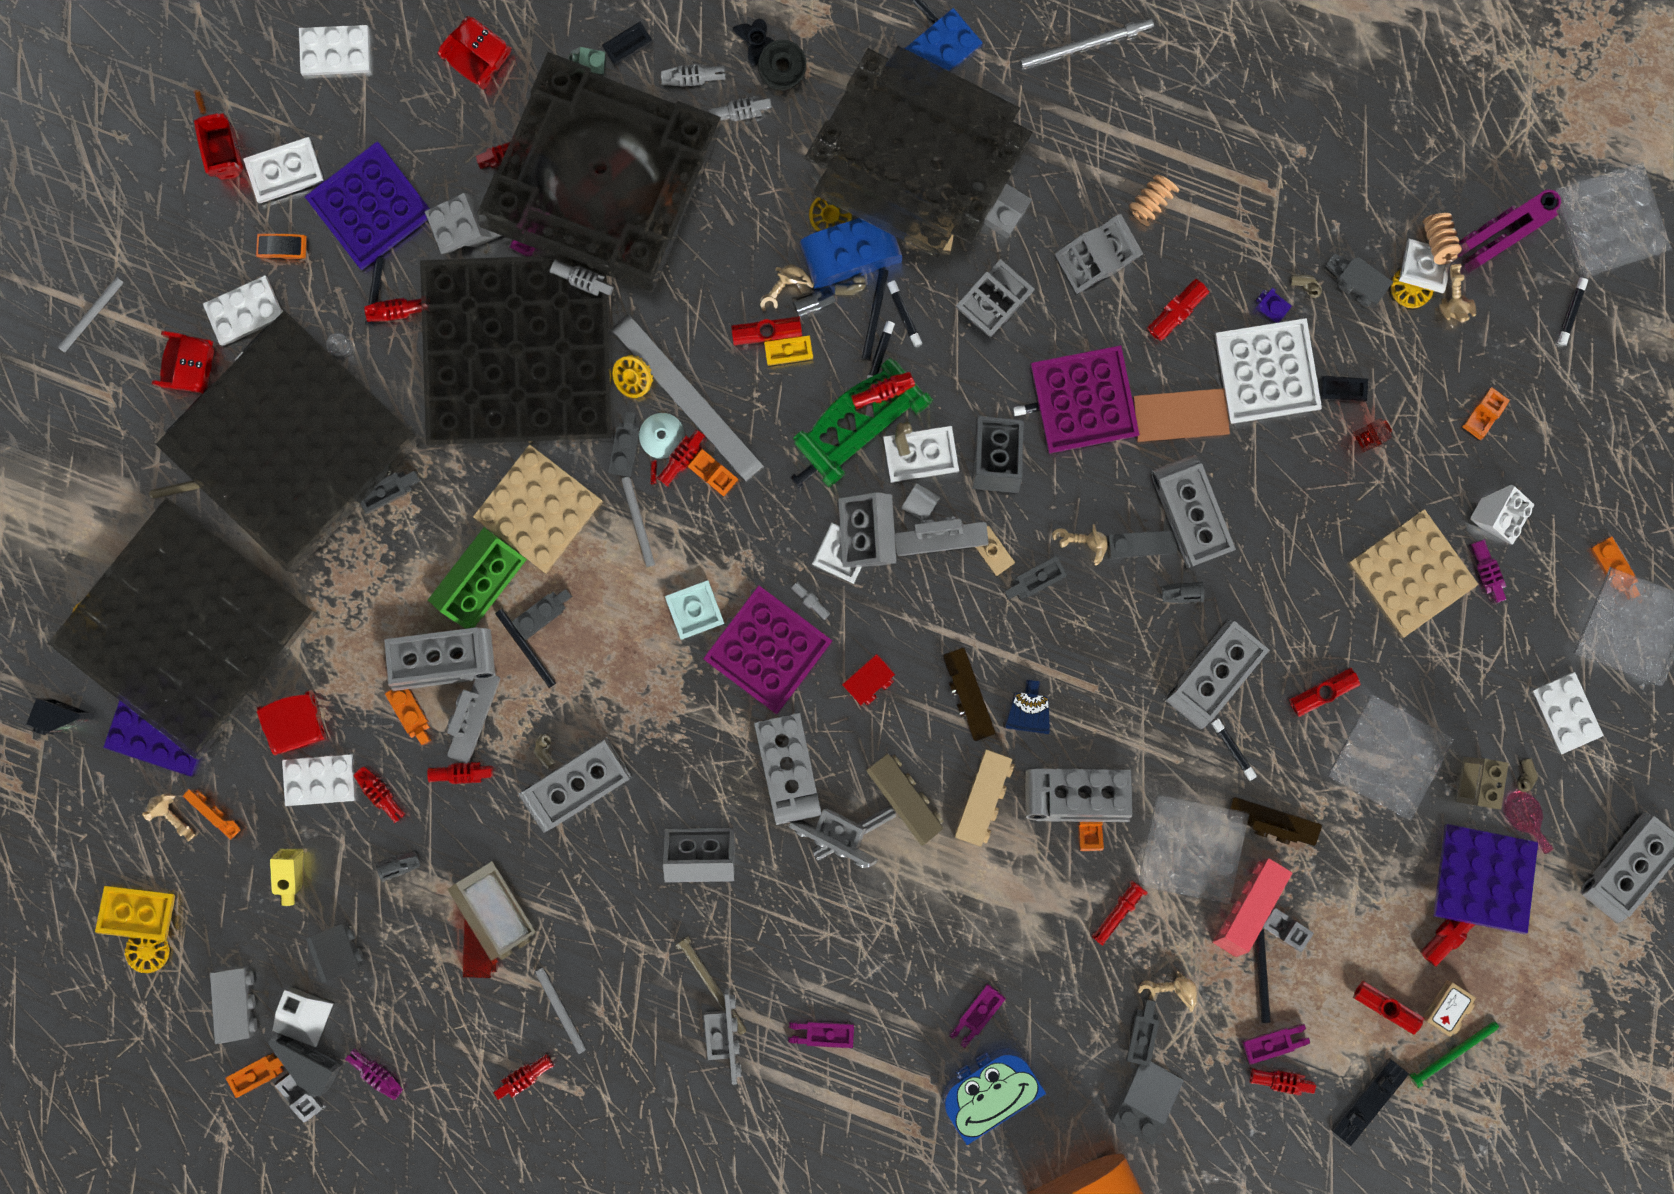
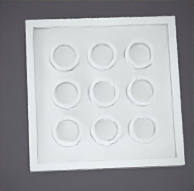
[1214,318,1322,424]

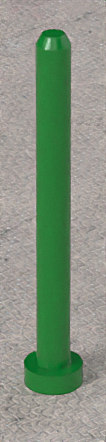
[1409,1022,1499,1089]

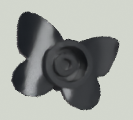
[733,19,774,67]

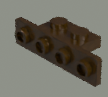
[943,648,996,741]
[1227,797,1322,846]

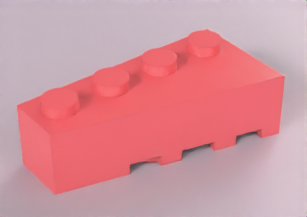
[1212,858,1292,957]

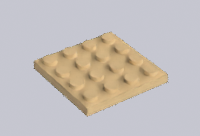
[473,444,603,574]
[1348,509,1479,638]

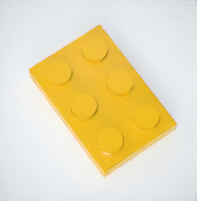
[95,886,175,942]

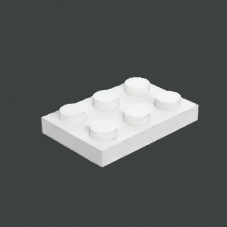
[299,25,371,76]
[243,137,324,204]
[203,276,285,347]
[883,426,959,483]
[1531,672,1604,754]
[282,754,356,806]

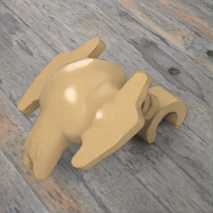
[760,264,814,311]
[1439,264,1476,322]
[1052,524,1108,565]
[142,793,195,841]
[1138,971,1197,1012]

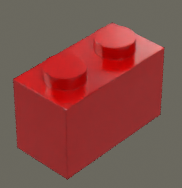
[842,654,895,706]

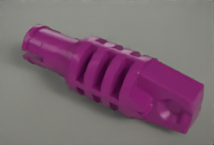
[1471,539,1507,603]
[345,1048,403,1100]

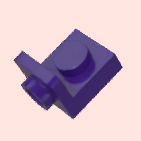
[1255,287,1292,323]

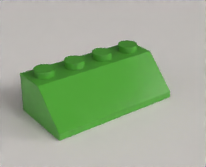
[428,527,527,629]

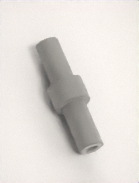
[791,582,831,620]

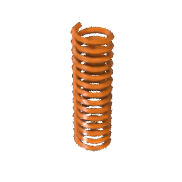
[193,90,207,114]

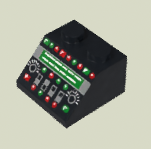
[26,698,94,735]

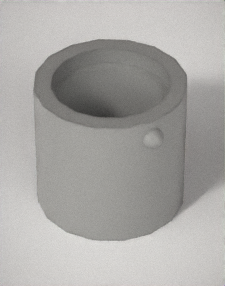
[901,483,940,521]

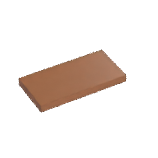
[1133,388,1230,443]

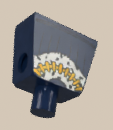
[1004,680,1050,734]

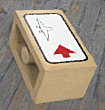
[1423,980,1476,1037]

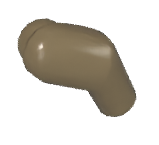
[1290,274,1322,298]
[835,276,866,295]
[895,422,912,456]
[534,734,556,770]
[1517,758,1538,792]

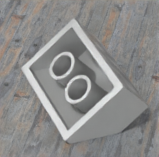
[950,164,1032,239]
[839,492,896,567]
[663,828,735,882]
[210,966,257,1044]

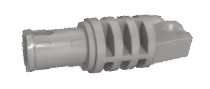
[661,64,725,87]
[708,96,772,123]
[550,259,614,296]

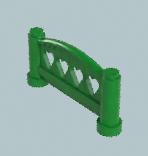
[793,358,934,488]

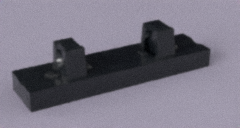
[1331,1058,1409,1146]

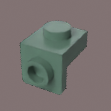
[568,47,605,76]

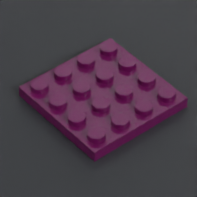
[1030,345,1140,454]
[703,585,832,714]

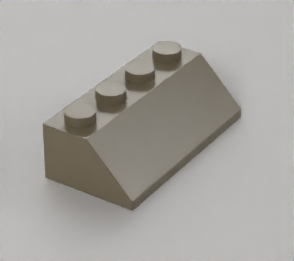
[866,753,944,846]

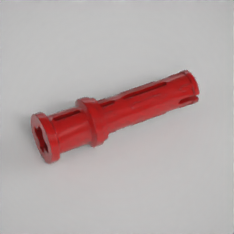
[1091,880,1148,946]

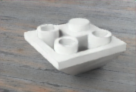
[1470,485,1534,545]
[273,987,334,1047]

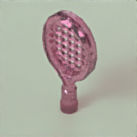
[1504,791,1554,854]

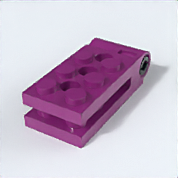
[1457,190,1561,273]

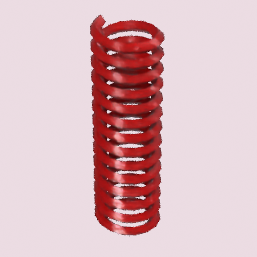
[650,460,657,484]

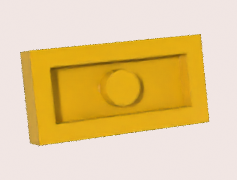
[764,335,813,366]

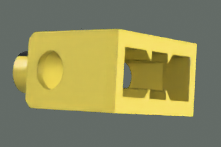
[270,849,303,906]

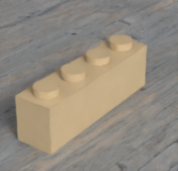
[954,749,1014,847]

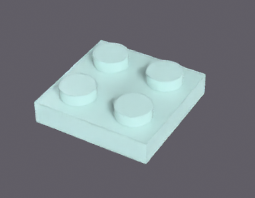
[665,580,725,640]

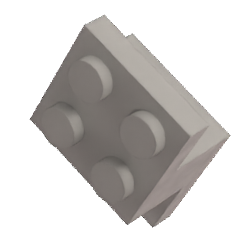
[425,186,515,255]
[1055,214,1143,294]
[956,259,1035,338]

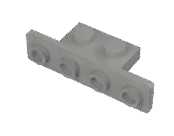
[895,517,989,556]
[447,675,501,763]
[789,808,878,868]
[704,988,742,1085]

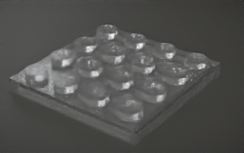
[1555,163,1672,278]
[1573,567,1674,686]
[1327,695,1454,821]
[1138,794,1249,904]

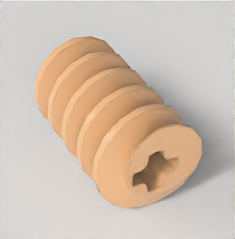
[1129,174,1179,226]
[1422,213,1462,265]

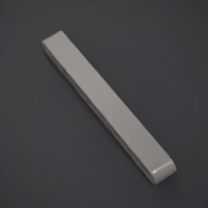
[611,314,764,482]

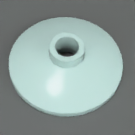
[639,413,685,459]

